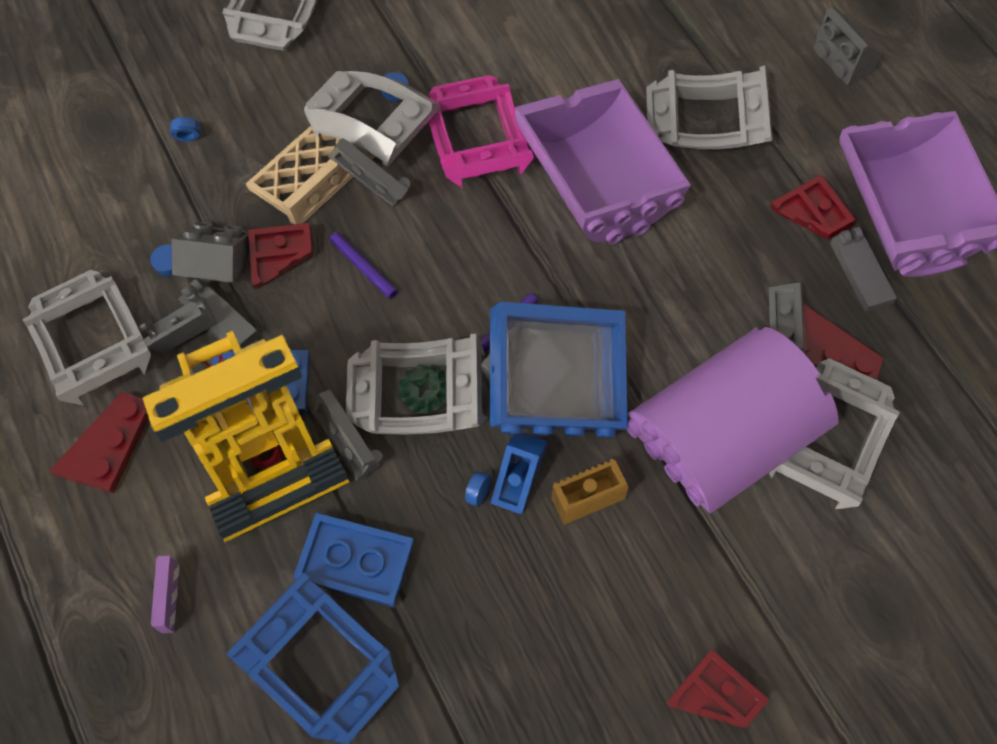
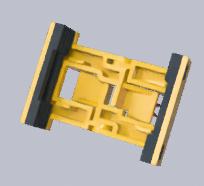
[143,330,349,542]

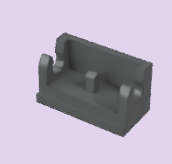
[139,293,217,354]

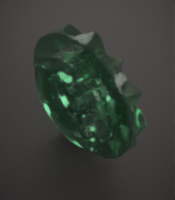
[399,364,447,413]

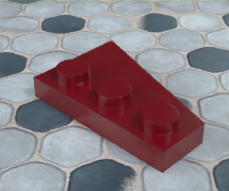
[803,304,883,380]
[49,392,149,493]

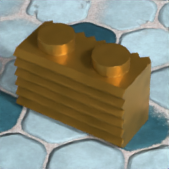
[551,459,628,525]

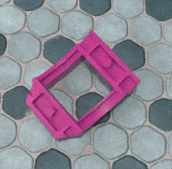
[429,75,533,188]

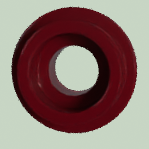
[250,445,283,471]

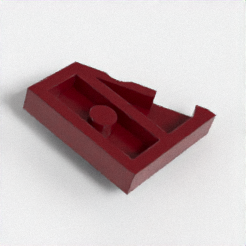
[770,175,856,240]
[248,223,313,289]
[666,649,769,728]

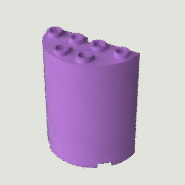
[515,79,691,245]
[840,111,997,277]
[626,327,838,514]

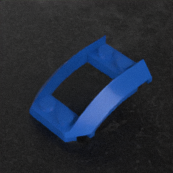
[226,573,399,744]

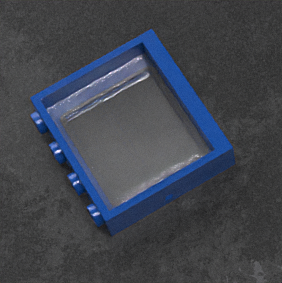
[490,302,628,437]

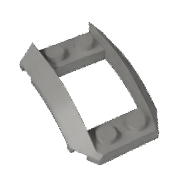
[222,0,317,51]
[646,66,774,149]
[304,71,440,167]
[23,270,151,405]
[346,333,487,435]
[769,358,900,509]

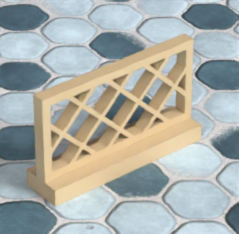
[246,126,376,225]

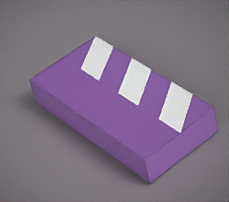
[151,555,180,633]

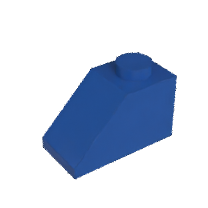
[491,432,548,515]

